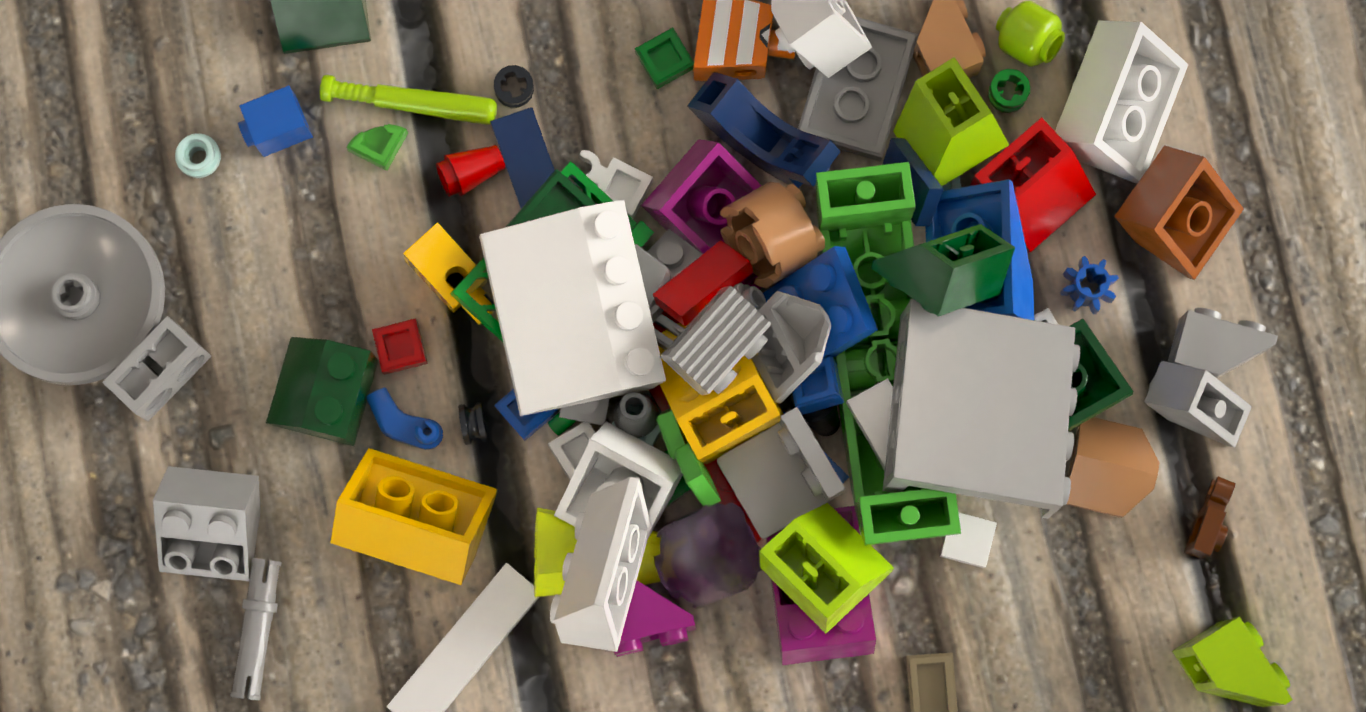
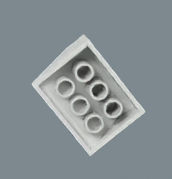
[479,200,666,416]

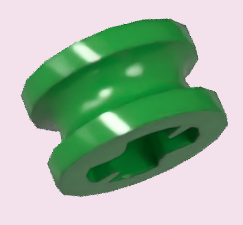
[988,68,1031,113]

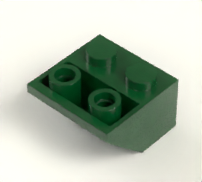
[871,224,1015,317]

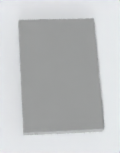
[798,17,919,161]

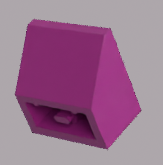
[606,580,696,657]

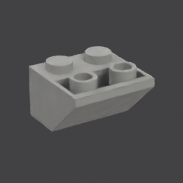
[153,466,261,581]

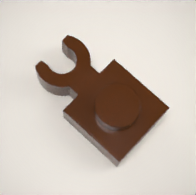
[1184,476,1236,559]

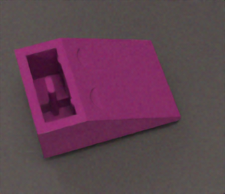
[766,506,876,665]

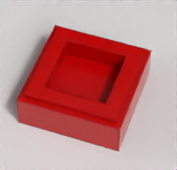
[372,318,428,375]

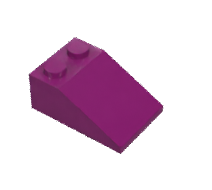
[641,139,762,290]

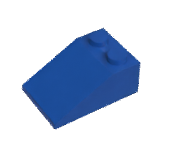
[925,179,1035,320]

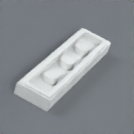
[386,563,539,712]

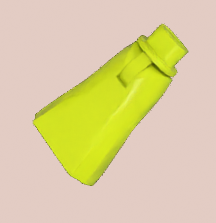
[534,508,691,597]

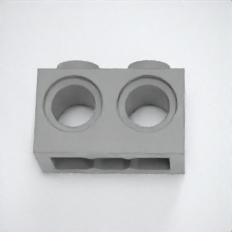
[102,316,212,421]

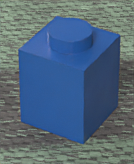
[238,85,313,157]

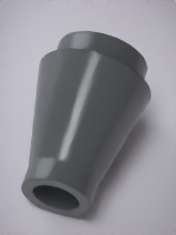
[613,392,659,438]

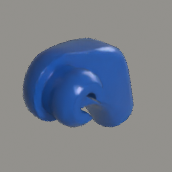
[366,387,443,450]

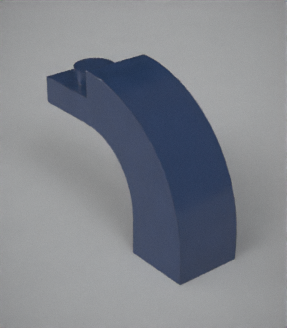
[687,72,841,189]

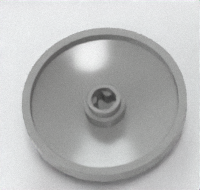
[0,204,165,385]

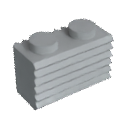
[660,286,771,395]

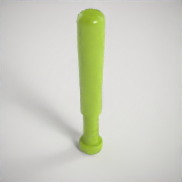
[320,75,497,125]

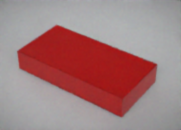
[653,240,753,326]

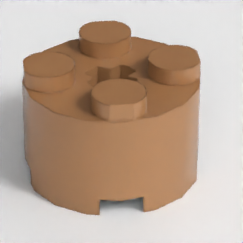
[720,182,825,288]

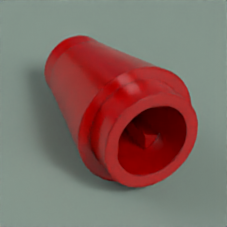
[436,144,506,197]

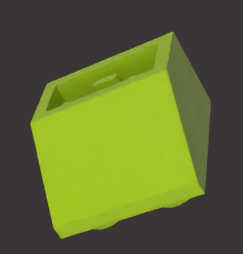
[893,57,1009,186]
[759,503,894,633]
[1172,617,1293,707]

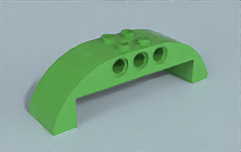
[816,162,961,546]

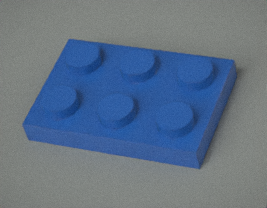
[762,246,878,358]

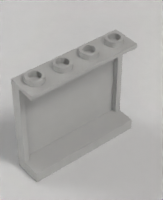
[883,299,1080,519]

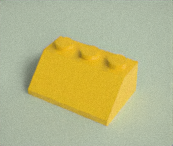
[330,448,497,585]

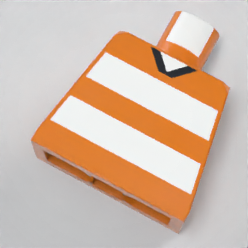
[693,0,795,81]

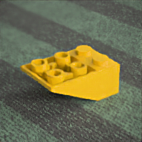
[658,323,784,464]

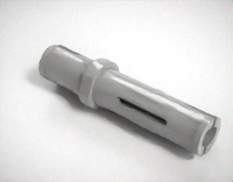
[230,558,282,700]

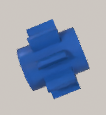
[1060,256,1119,315]

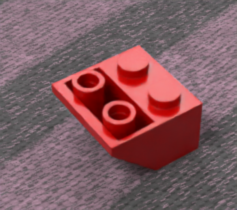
[970,117,1096,254]

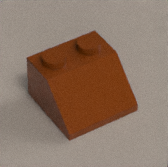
[1114,145,1244,280]

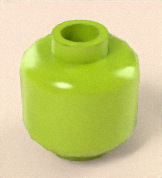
[996,1,1065,67]

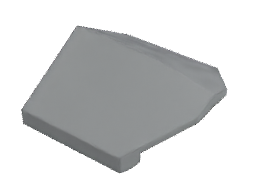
[752,291,831,403]

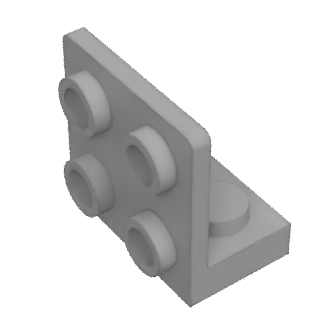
[717,407,845,539]

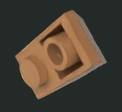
[913,0,986,78]

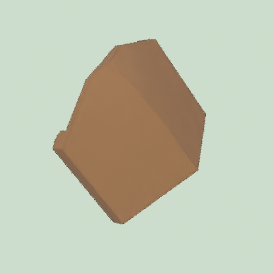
[1066,417,1160,518]

